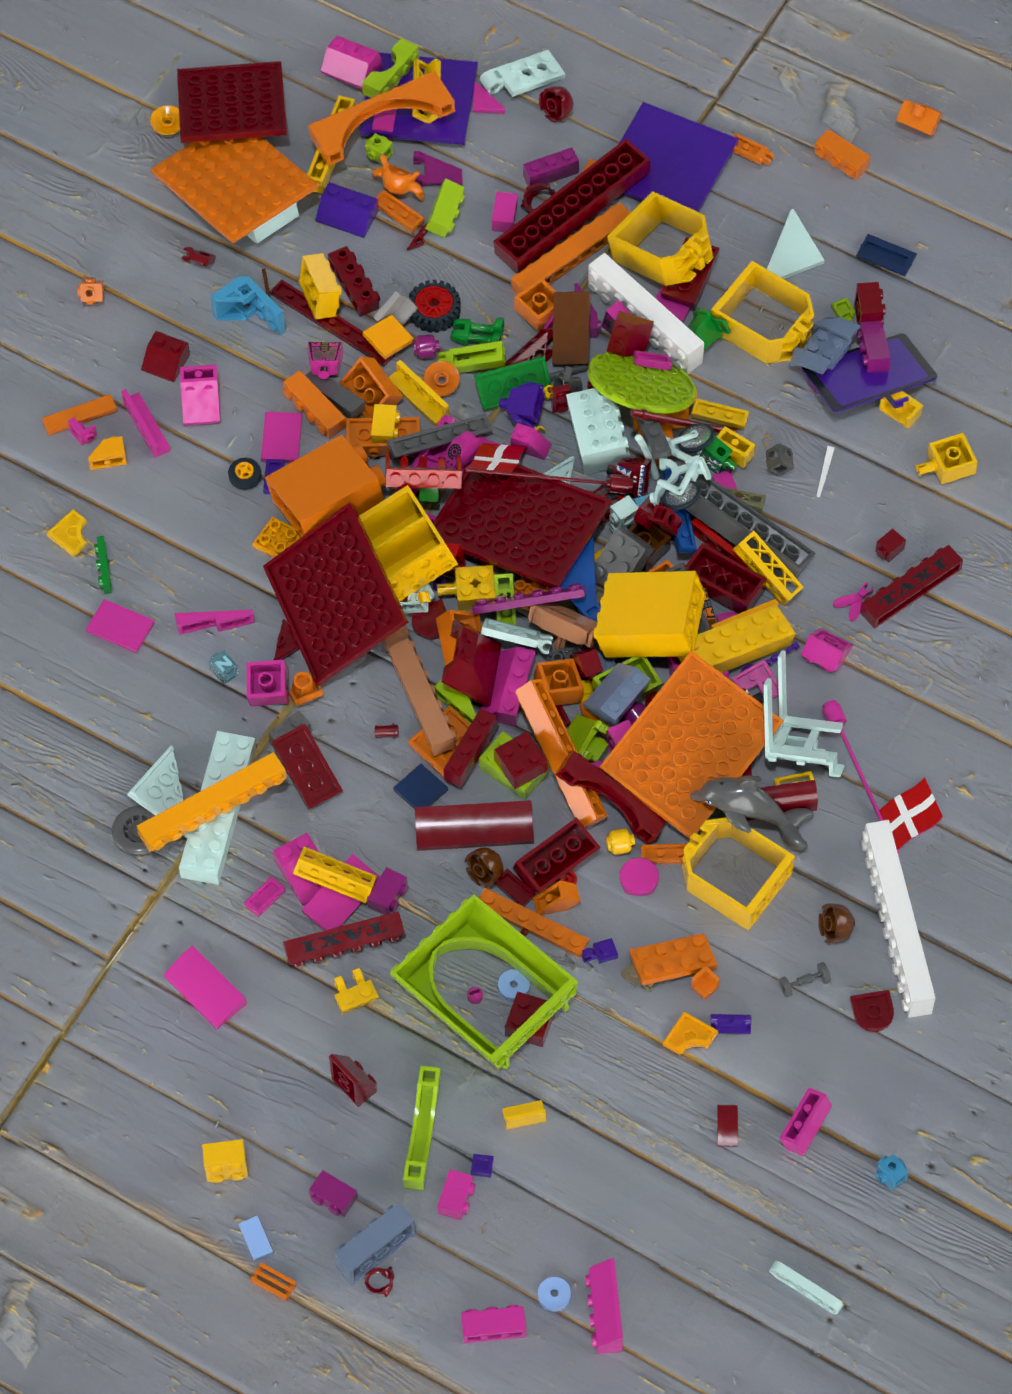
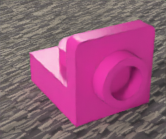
[68,417,97,446]

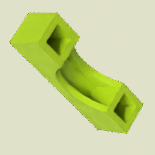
[362,38,420,98]

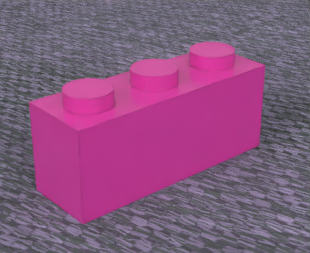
[780,1088,832,1156]
[461,1305,526,1343]

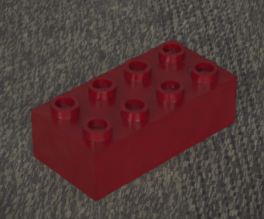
[686,543,767,613]

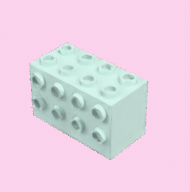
[566,388,630,475]

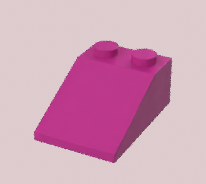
[273,833,323,906]

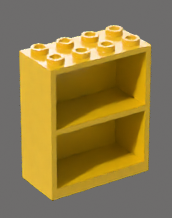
[359,485,458,601]
[593,571,706,658]

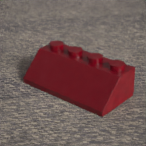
[513,817,601,893]

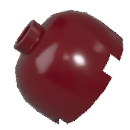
[539,86,573,122]

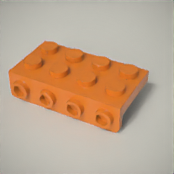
[346,417,420,457]

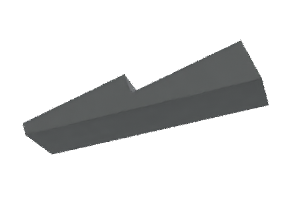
[305,371,366,418]

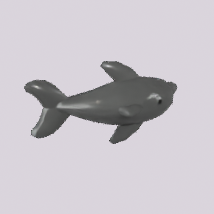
[690,775,814,850]

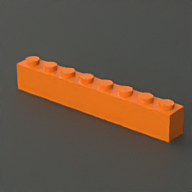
[511,202,631,294]
[515,679,608,828]

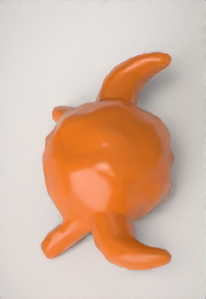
[372,155,425,202]

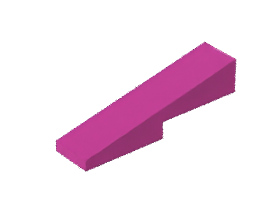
[174,610,255,635]

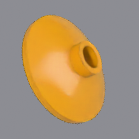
[150,105,180,135]

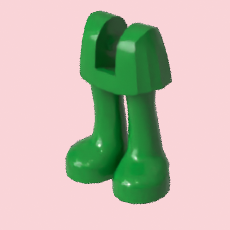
[450,317,504,346]

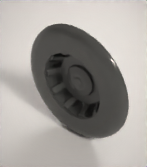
[112,805,155,855]

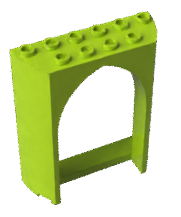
[390,894,578,1069]

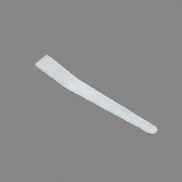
[817,446,835,497]

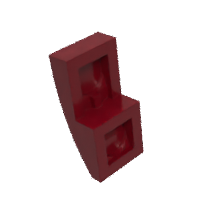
[717,1105,738,1146]

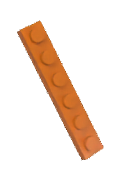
[479,888,589,958]

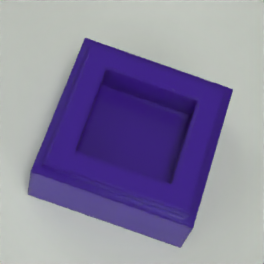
[471,1154,494,1178]

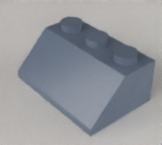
[583,663,651,727]

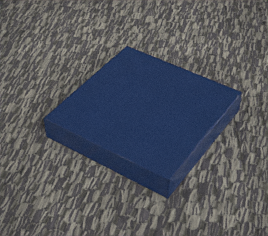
[393,763,448,809]

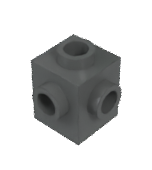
[766,443,794,476]

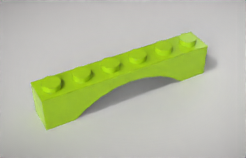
[403,1065,441,1191]

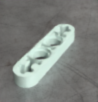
[769,1261,843,1314]

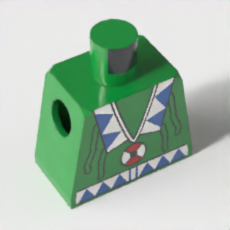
[695,431,738,474]

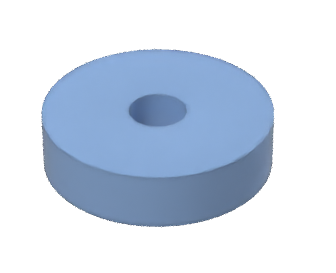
[498,969,530,1002]
[538,1277,571,1312]

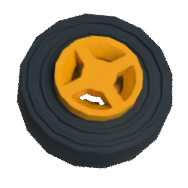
[228,457,261,490]

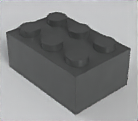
[595,527,655,586]

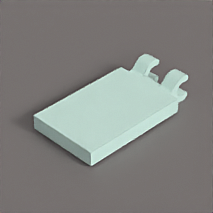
[481,618,553,654]

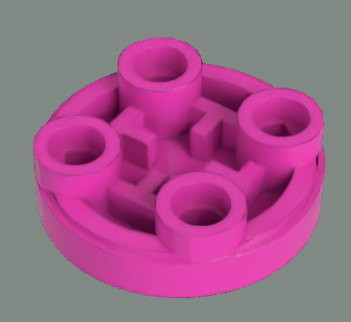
[620,858,659,896]

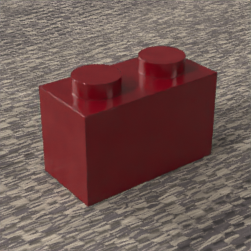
[570,649,603,679]

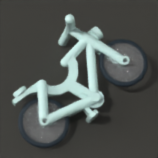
[635,423,715,510]

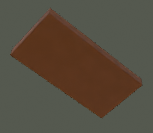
[552,291,591,365]

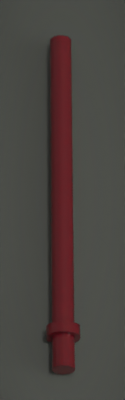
[630,409,737,433]

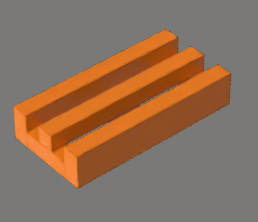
[250,1262,297,1302]

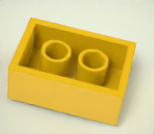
[298,253,342,319]

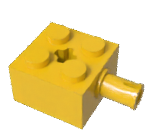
[915,433,978,485]
[437,565,495,611]

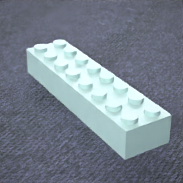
[179,731,256,885]

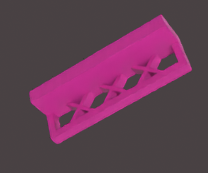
[121,389,171,458]

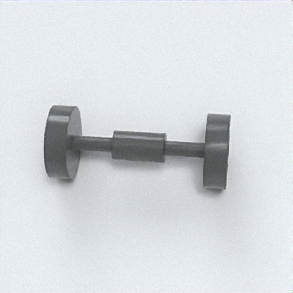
[779,962,831,997]

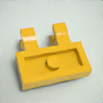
[334,968,379,1015]

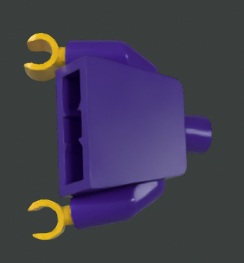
[499,382,553,433]

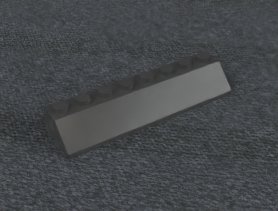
[669,474,816,584]

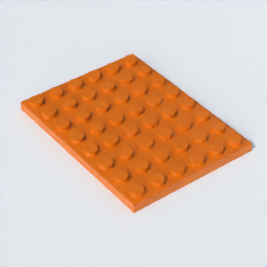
[151,137,318,244]
[599,651,784,839]

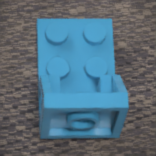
[211,276,285,335]

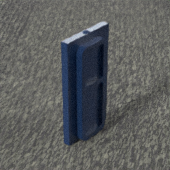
[856,234,917,276]

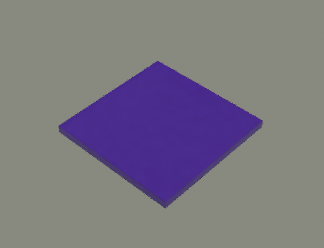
[360,53,478,145]
[619,102,739,212]

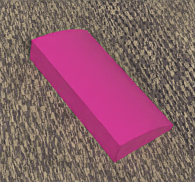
[164,945,247,1030]

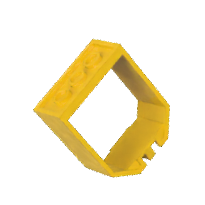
[607,191,713,286]
[711,261,814,364]
[682,817,795,931]

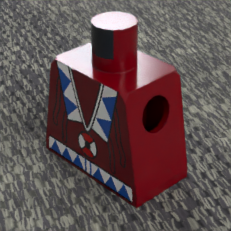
[607,458,652,497]

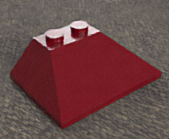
[441,619,502,707]

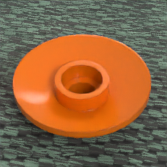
[423,361,460,397]

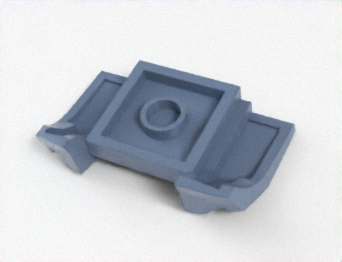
[789,317,860,374]

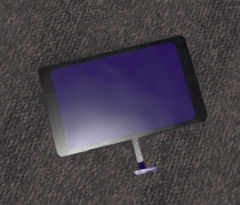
[802,333,938,412]

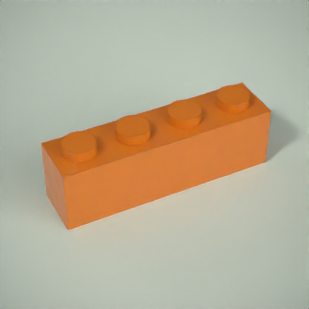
[282,370,346,439]

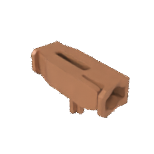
[528,602,598,650]

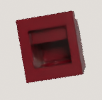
[649,505,683,536]

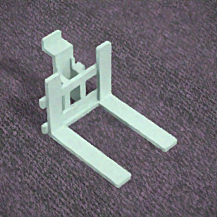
[764,650,845,777]

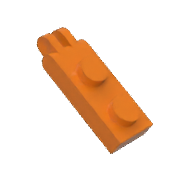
[733,133,775,165]

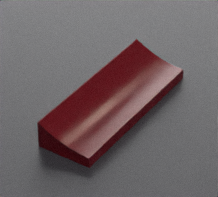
[414,800,534,851]

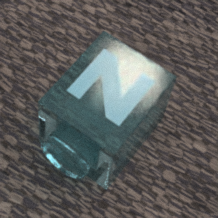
[209,650,239,685]

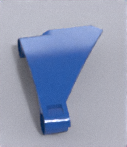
[561,534,601,622]

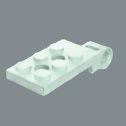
[480,50,566,97]

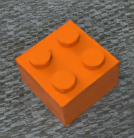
[514,277,557,332]
[533,658,584,706]

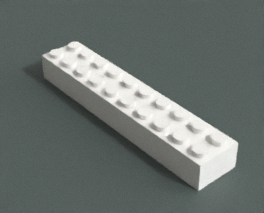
[860,820,936,1018]

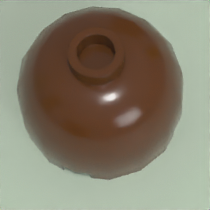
[465,848,503,888]
[818,903,855,943]

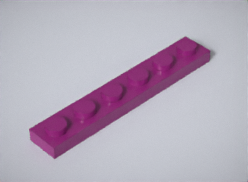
[472,583,587,615]

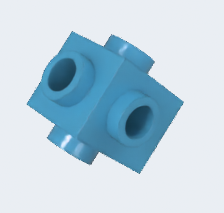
[876,1154,909,1191]

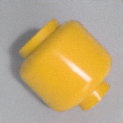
[605,828,635,855]

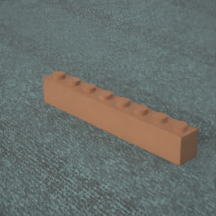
[382,625,457,756]

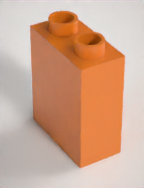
[265,434,386,537]

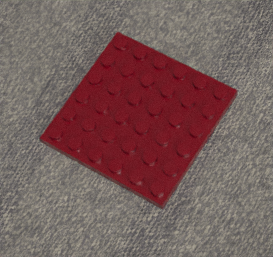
[177,61,287,143]

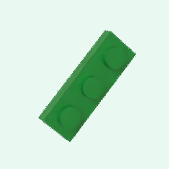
[94,536,112,594]

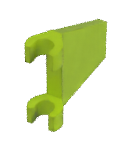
[567,714,609,760]

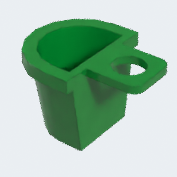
[688,308,731,350]

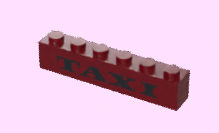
[860,545,963,629]
[282,911,405,968]

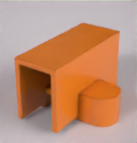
[896,100,943,135]

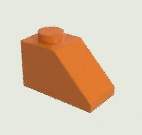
[533,880,581,915]

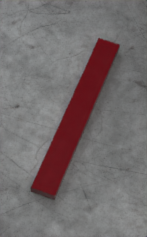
[270,279,395,367]

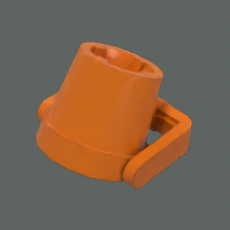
[289,672,323,706]

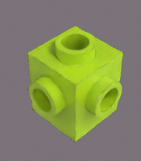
[365,133,393,164]

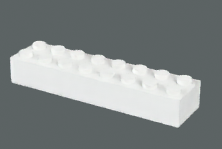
[588,253,704,374]

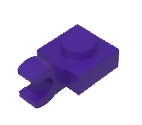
[581,938,618,964]

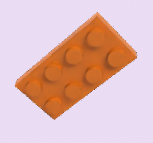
[629,933,718,986]

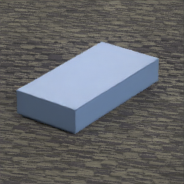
[238,1216,273,1262]

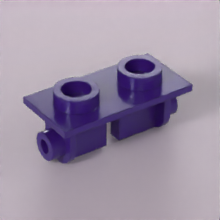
[711,1014,752,1034]

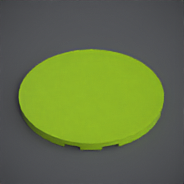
[587,351,696,414]

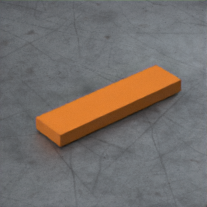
[42,394,118,436]

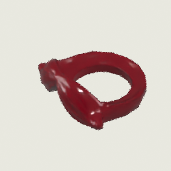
[365,1266,394,1297]

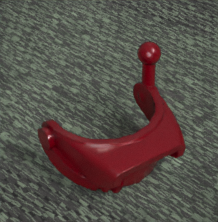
[520,183,555,213]

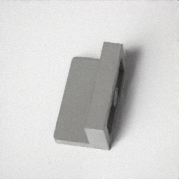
[373,291,417,326]

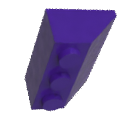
[315,182,379,238]

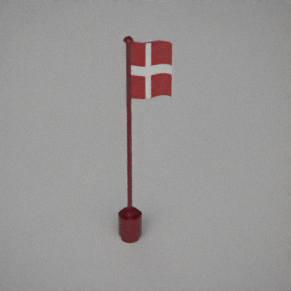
[463,443,633,494]

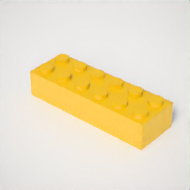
[677,604,796,673]

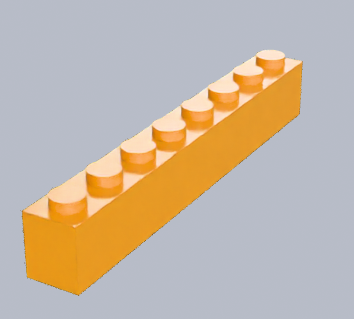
[137,752,286,852]

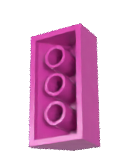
[481,647,536,727]
[585,1258,623,1354]

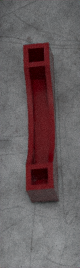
[555,751,666,844]

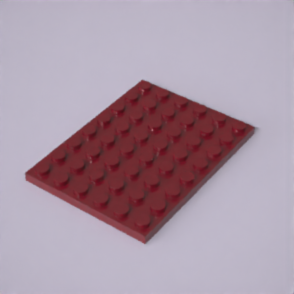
[433,457,611,588]
[263,502,409,686]

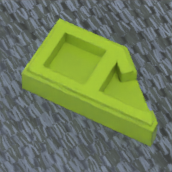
[831,298,855,322]

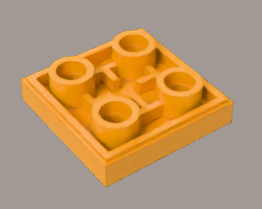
[363,315,414,360]
[252,516,301,558]

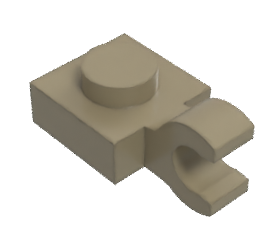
[621,962,656,992]

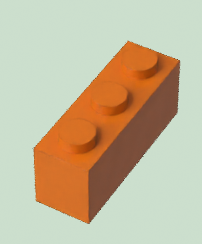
[814,129,871,180]

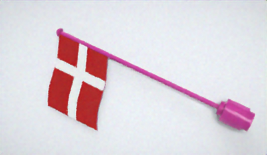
[822,700,943,854]

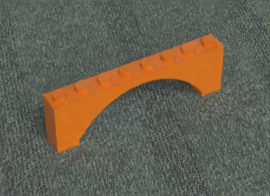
[308,71,455,166]

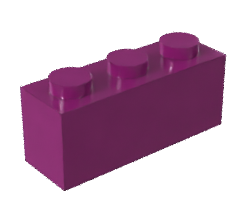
[523,147,579,186]
[857,321,891,373]

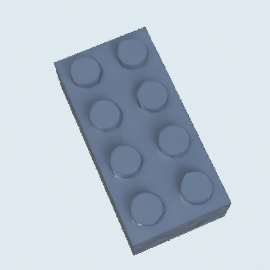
[334,1203,415,1286]

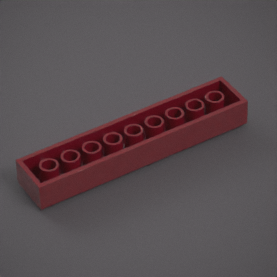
[493,138,651,273]

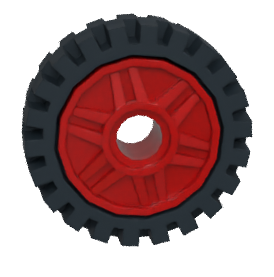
[408,280,461,333]

